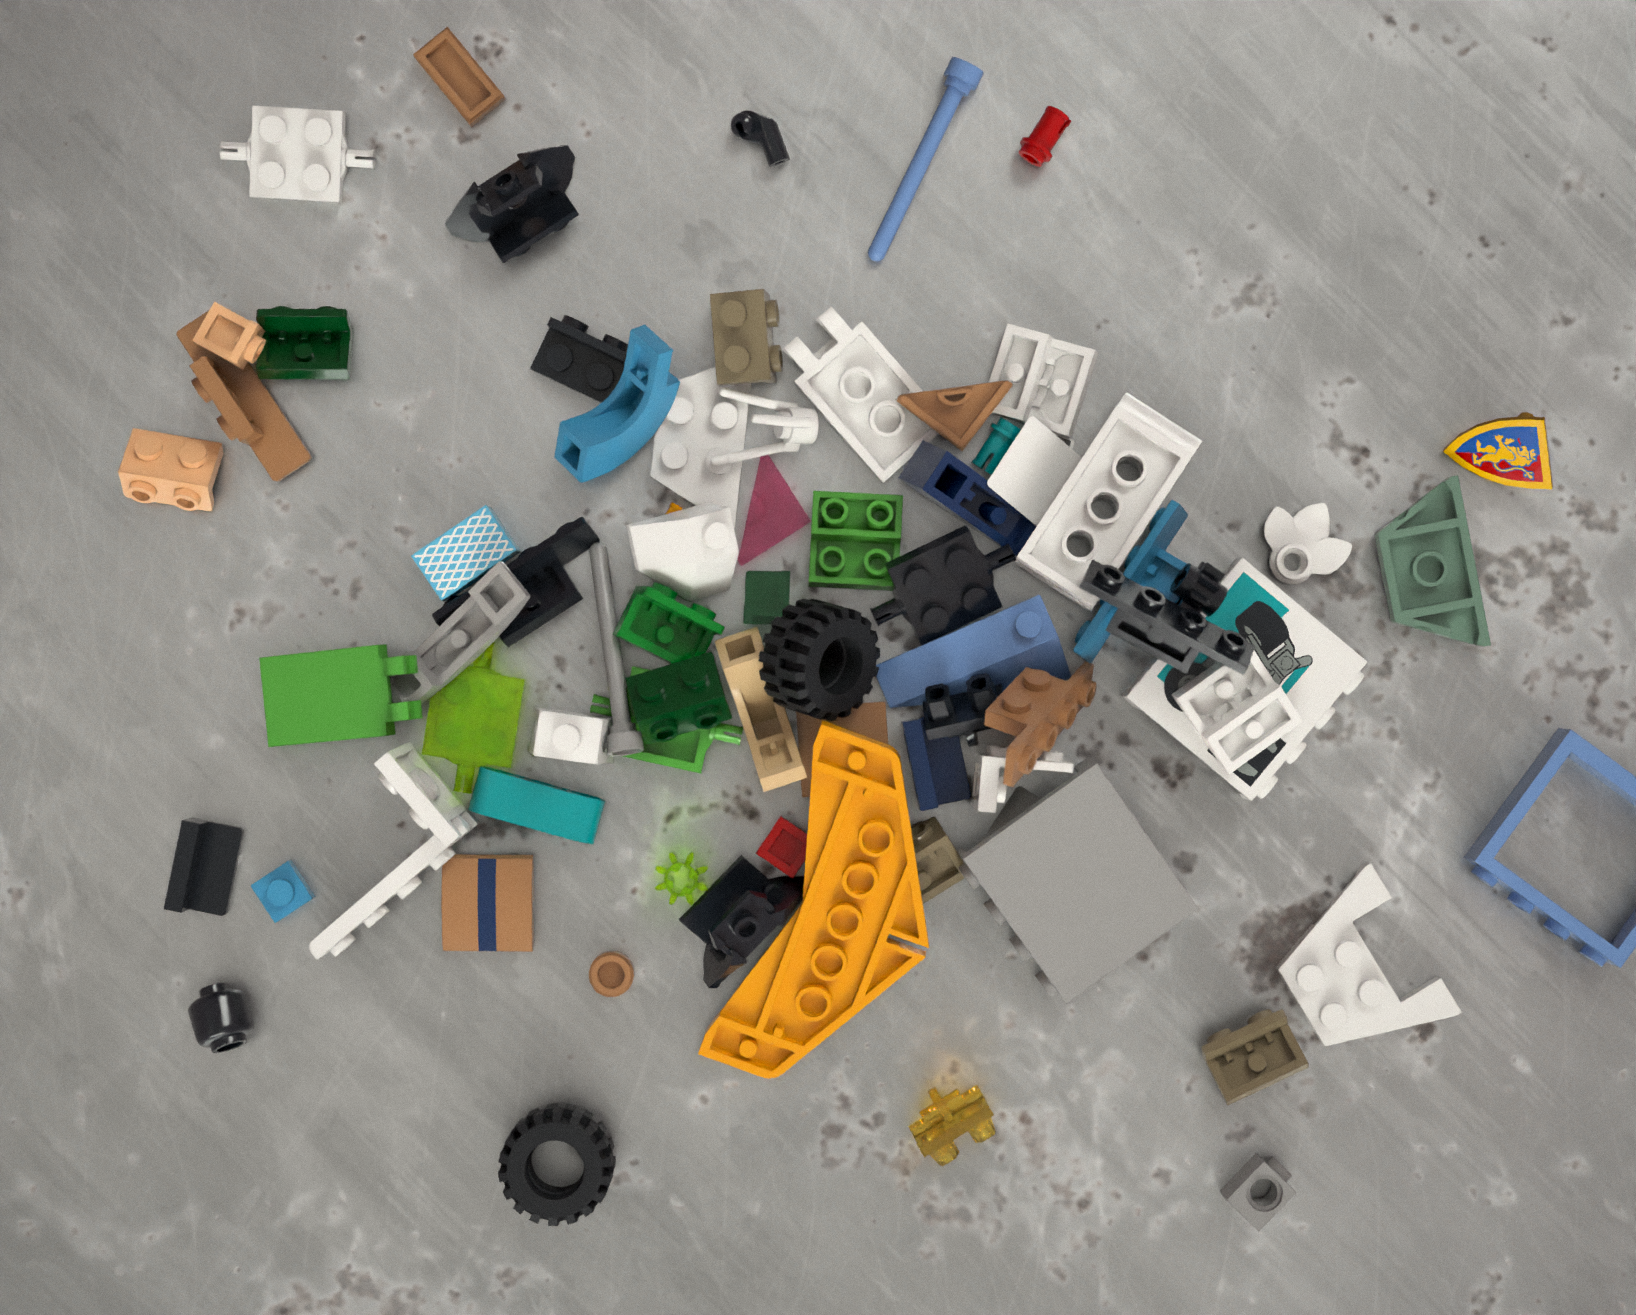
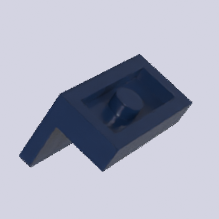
[901,717,971,811]

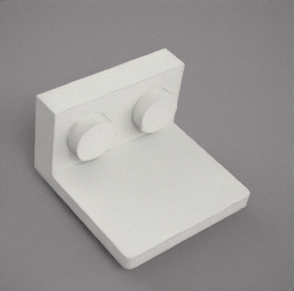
[971,745,1074,813]

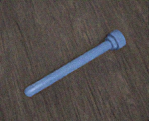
[868,57,984,262]

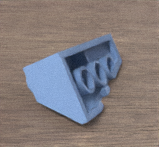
[876,595,1071,708]

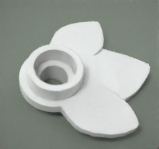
[1264,503,1352,585]

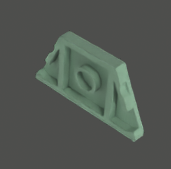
[1374,475,1491,647]

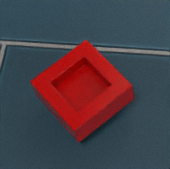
[755,816,807,879]

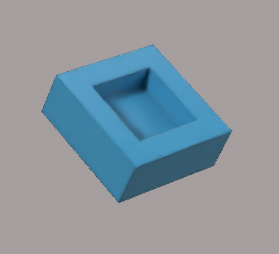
[251,860,316,923]

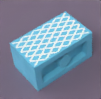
[411,505,521,601]

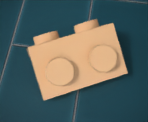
[118,428,224,511]

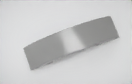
[390,561,531,704]

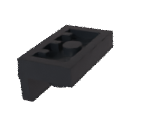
[530,315,628,403]

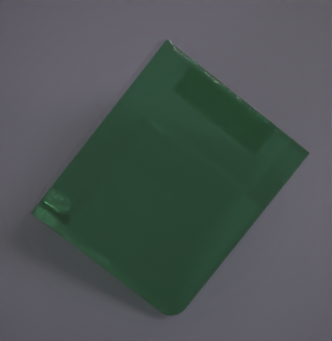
[743,570,791,625]

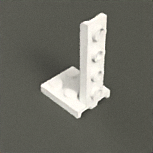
[309,741,480,960]

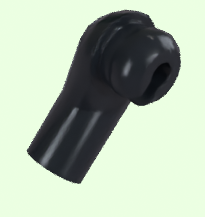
[730,110,790,167]

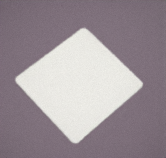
[987,416,1082,526]

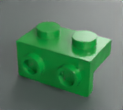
[613,582,725,664]

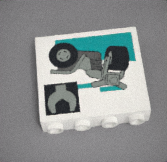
[1121,557,1367,801]

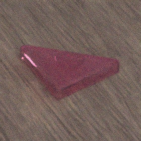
[738,455,811,567]

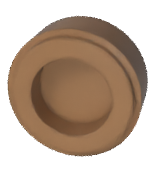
[589,951,635,997]

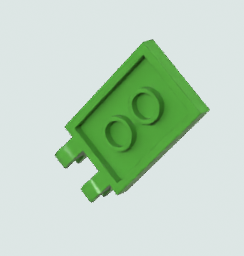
[259,644,423,747]

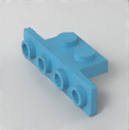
[1073,500,1188,663]

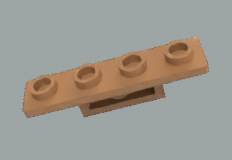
[176,310,312,482]
[984,661,1097,787]

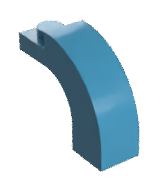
[554,325,680,483]

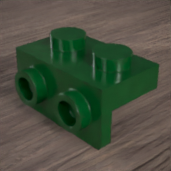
[256,306,354,379]
[625,652,732,744]

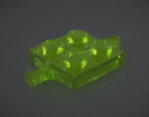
[422,642,526,794]

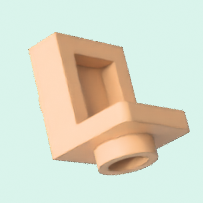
[192,302,266,370]

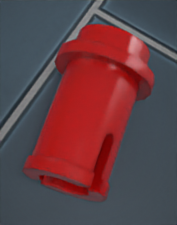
[1019,106,1071,167]

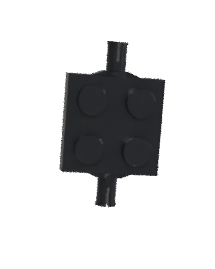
[870,525,1016,645]

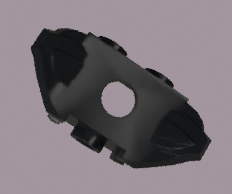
[445,145,579,263]
[679,855,804,988]

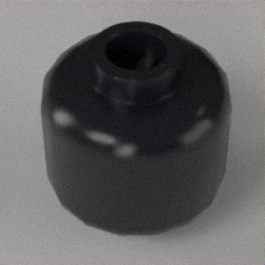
[188,983,254,1053]

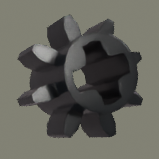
[1170,561,1228,617]

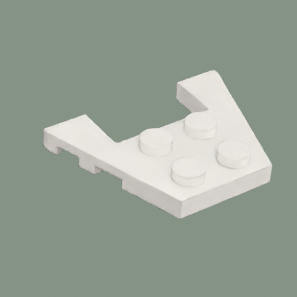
[1275,862,1462,1046]

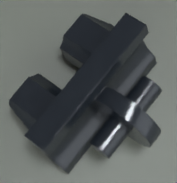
[923,673,1003,747]

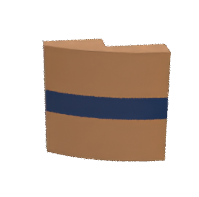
[441,854,535,952]

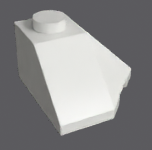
[626,503,739,602]

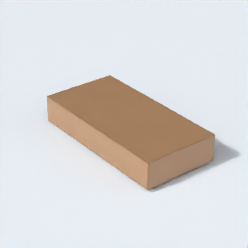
[413,26,506,128]

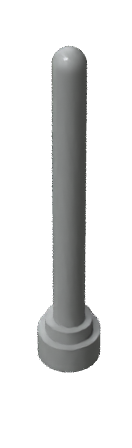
[589,542,644,756]

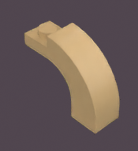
[715,627,807,792]

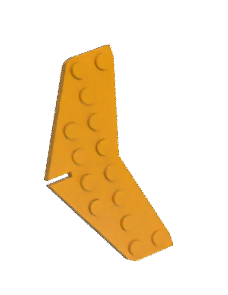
[698,720,929,1079]

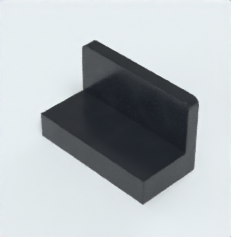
[164,817,244,916]

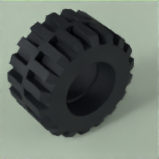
[759,598,880,721]
[498,1103,616,1226]

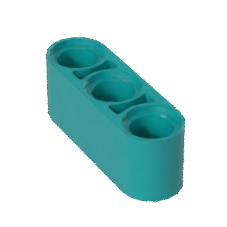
[468,766,605,844]

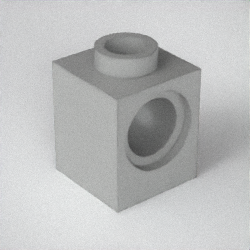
[1219,1153,1296,1231]

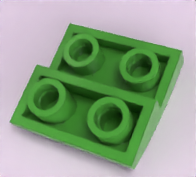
[808,491,903,591]

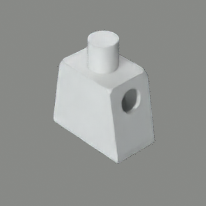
[529,707,614,765]

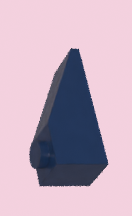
[898,440,1037,557]

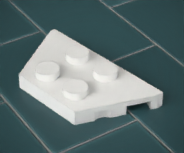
[650,367,752,528]

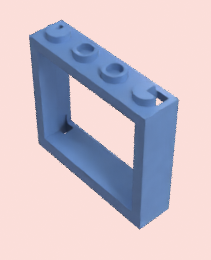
[1463,728,1636,968]

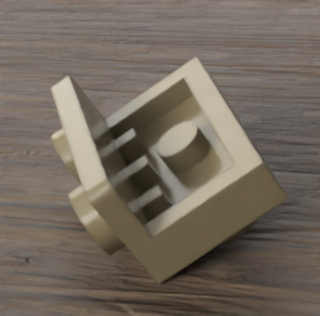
[710,289,783,386]
[1201,1009,1309,1106]

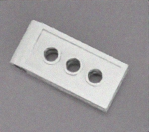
[1015,392,1203,612]

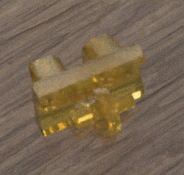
[909,1085,996,1166]

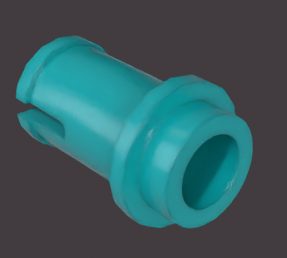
[971,417,1021,475]

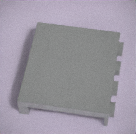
[957,757,1199,1004]

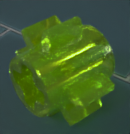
[655,851,709,905]

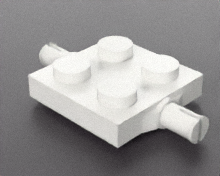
[220,105,376,203]

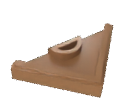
[895,380,1013,451]

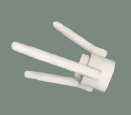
[710,388,819,466]

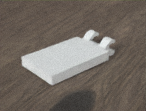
[782,307,938,483]

